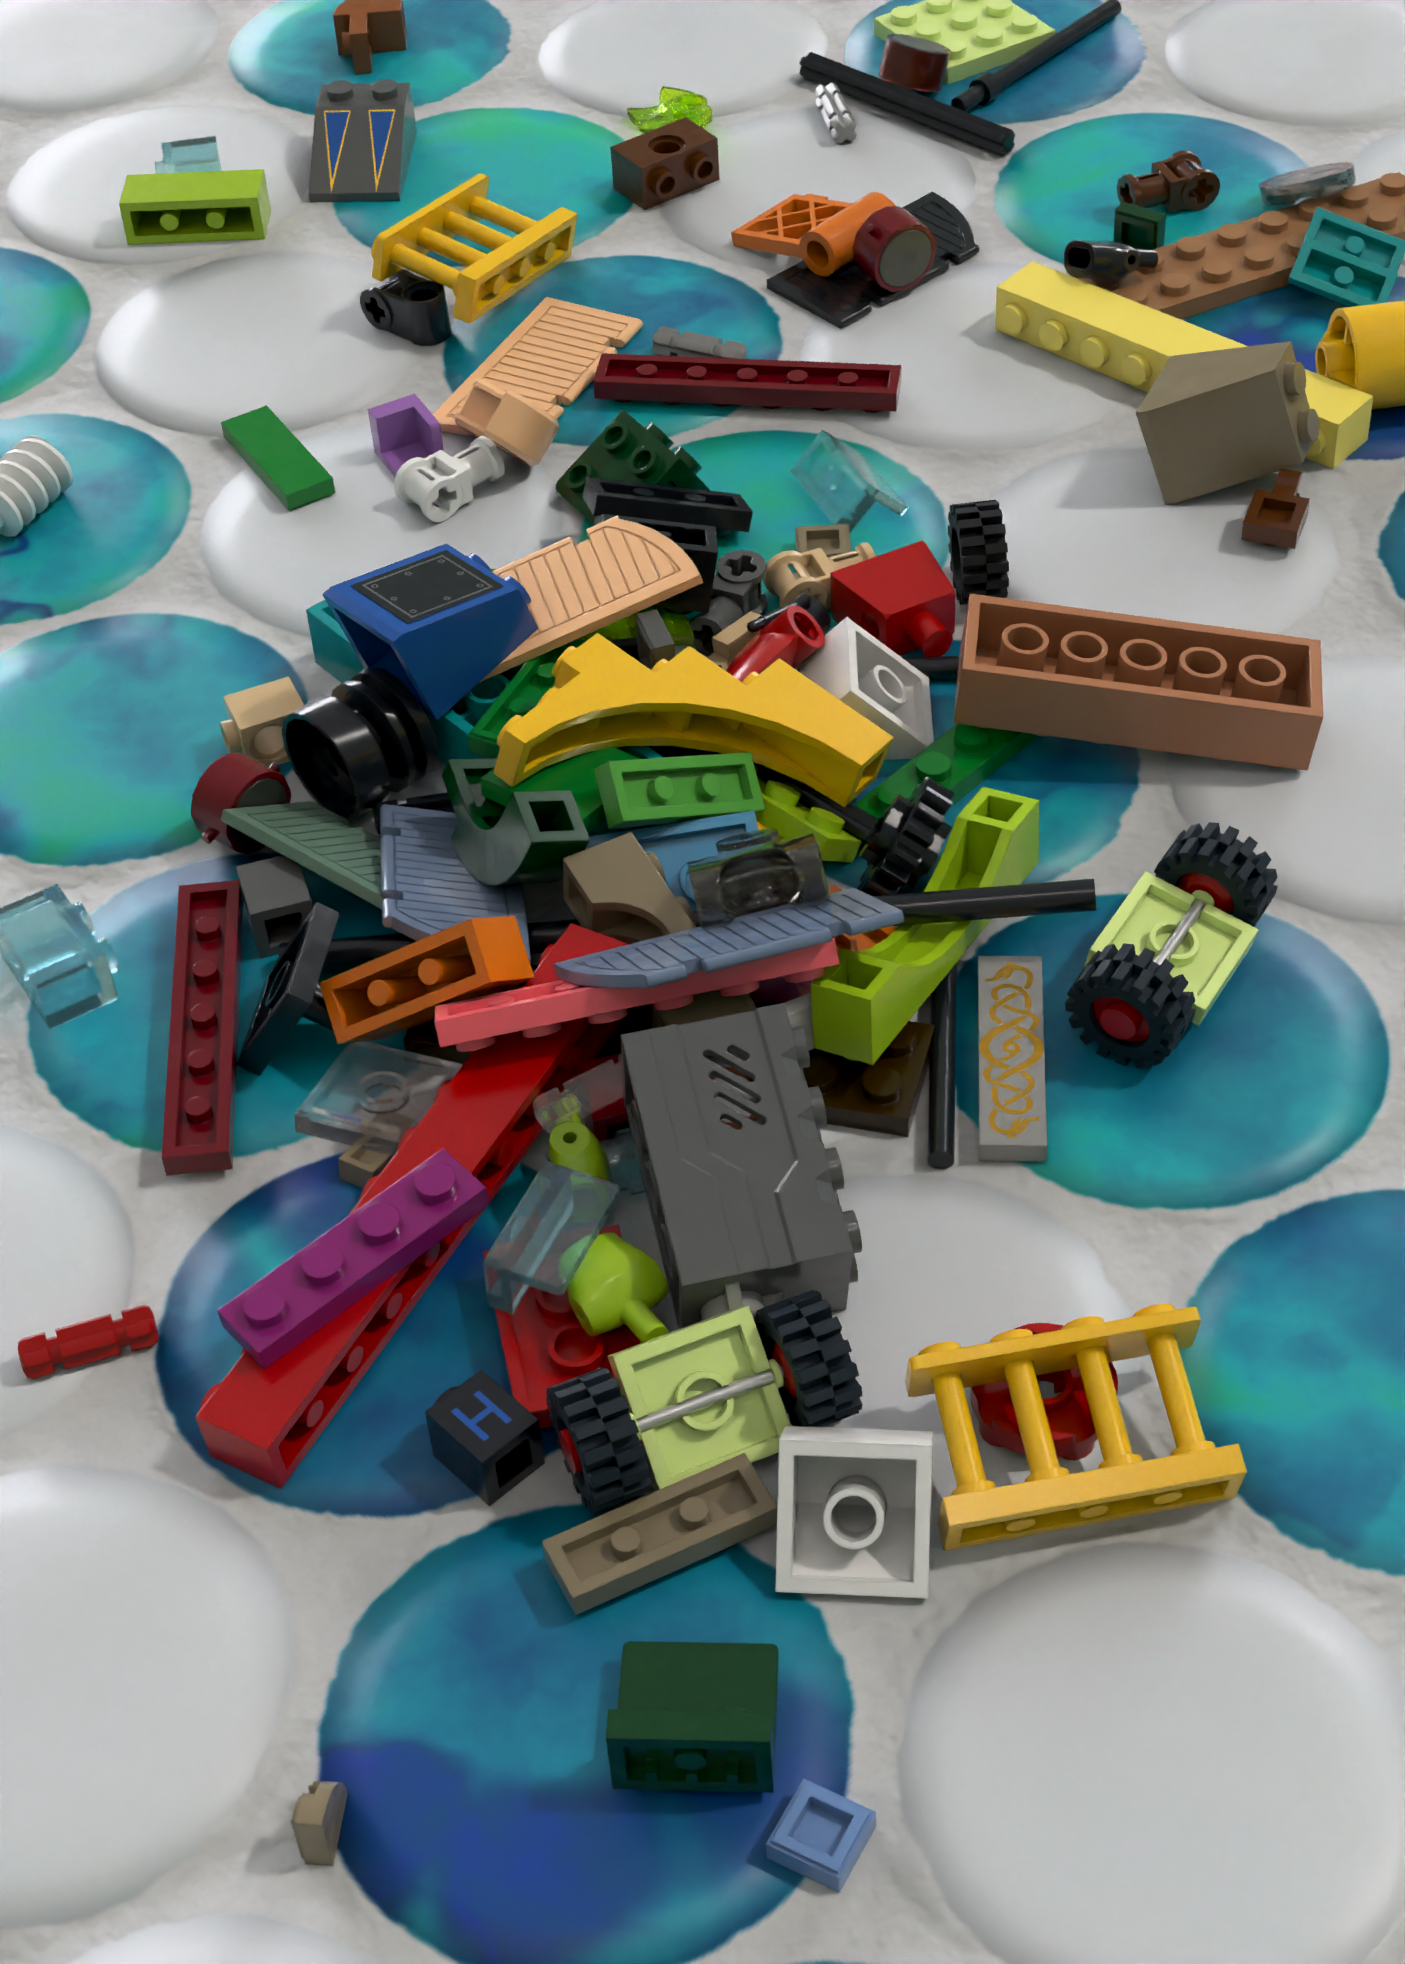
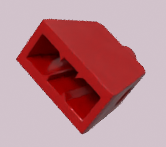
[830,540,955,657]

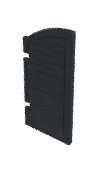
[767,192,980,328]

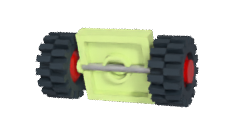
[1065,822,1278,1068]
[546,1289,863,1515]

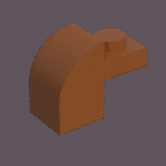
[333,0,407,75]

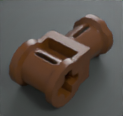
[1117,150,1220,213]

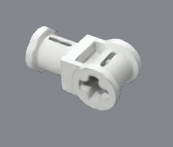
[394,435,505,522]

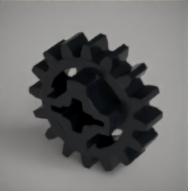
[857,777,954,896]

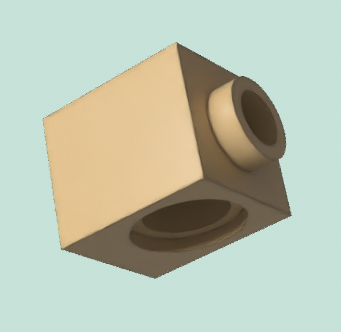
[219,676,304,767]

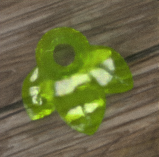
[627,86,713,133]

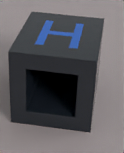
[425,1370,545,1506]

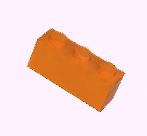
[319,916,534,1044]

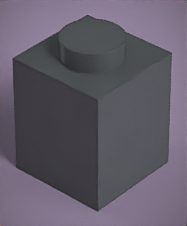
[236,855,313,959]

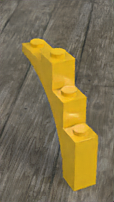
[493,633,894,807]

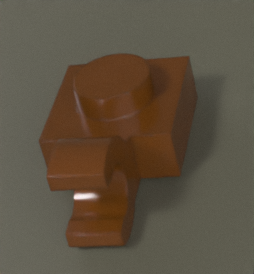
[1241,469,1310,549]

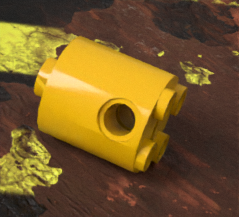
[1315,300,1405,410]

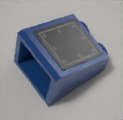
[322,543,538,720]

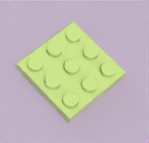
[874,0,1055,85]

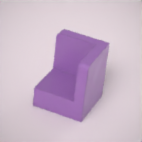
[368,394,444,477]

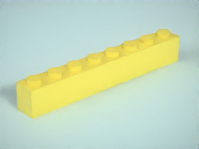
[996,261,1373,469]

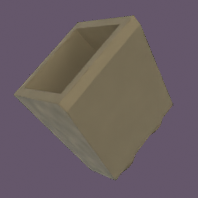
[1136,341,1319,505]

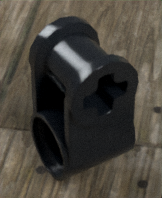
[360,269,452,346]

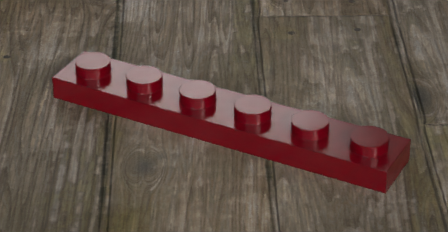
[593,353,902,413]
[161,880,244,1176]

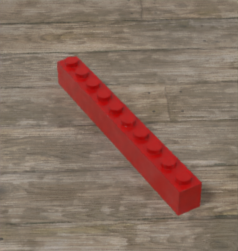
[195,923,631,1489]

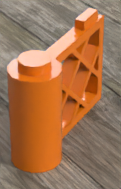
[731,192,895,277]

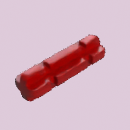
[18,1305,159,1379]

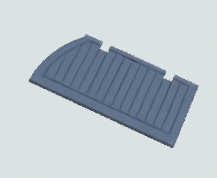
[380,804,531,962]
[553,888,904,988]

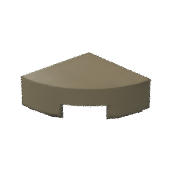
[291,1781,348,1866]

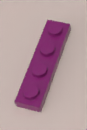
[217,1148,490,1370]

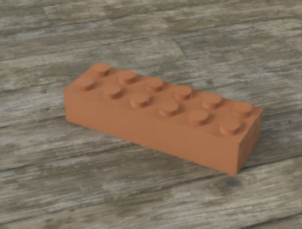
[953,594,1323,771]

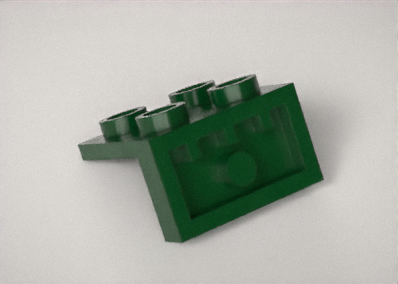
[606,1641,779,1793]

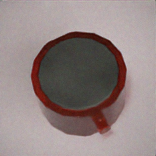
[878,34,951,92]

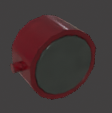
[853,206,937,292]
[191,752,291,854]

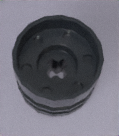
[282,666,439,823]

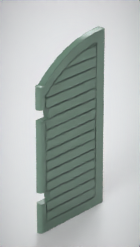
[220,801,384,909]

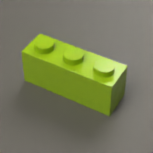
[119,169,271,245]

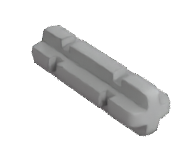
[815,82,857,144]
[652,326,747,359]

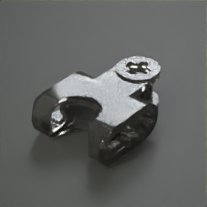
[687,829,830,928]

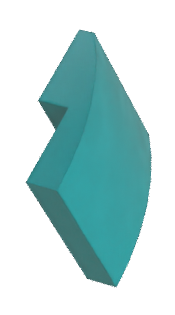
[1287,207,1405,307]

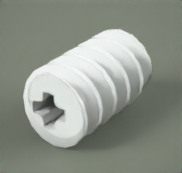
[0,436,73,537]

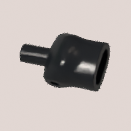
[1064,240,1158,287]

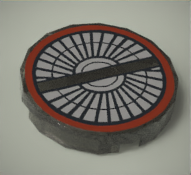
[1259,162,1356,206]

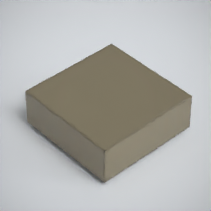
[795,524,851,557]

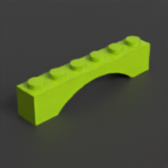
[811,787,1039,1065]

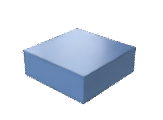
[766,1778,876,1893]

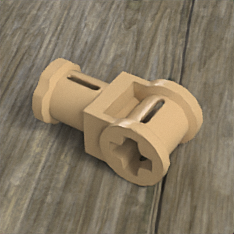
[762,542,876,610]

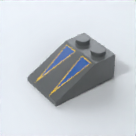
[309,79,417,202]

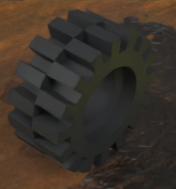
[948,500,1009,605]

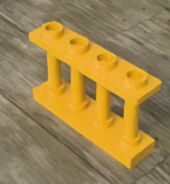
[371,173,578,324]
[905,1303,1247,1551]

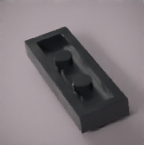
[583,477,753,536]

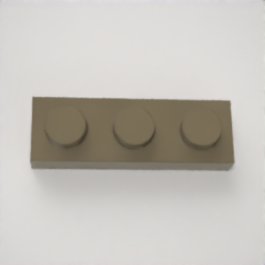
[542,1453,777,1615]

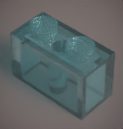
[0,884,120,1029]

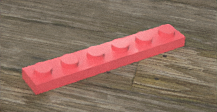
[434,937,839,1052]

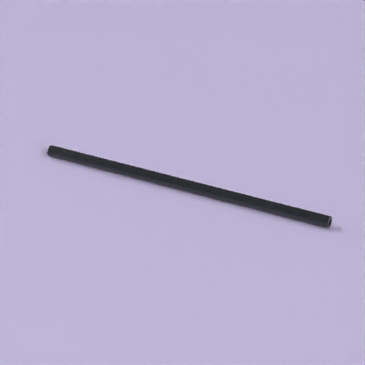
[279,879,1097,970]

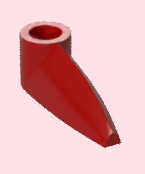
[726,605,825,682]

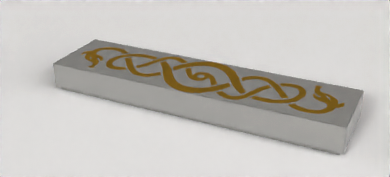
[978,956,1047,1162]

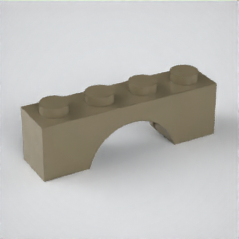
[563,832,756,1029]

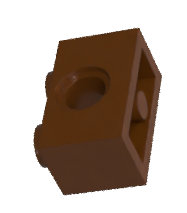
[610,117,720,210]

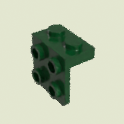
[556,410,711,525]

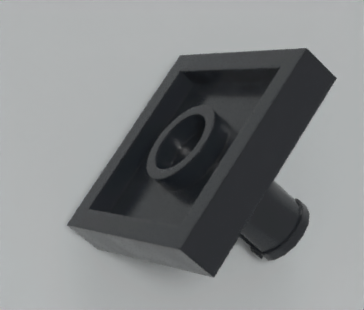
[237,902,340,1076]

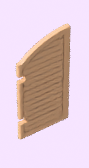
[433,297,643,435]
[480,515,704,682]

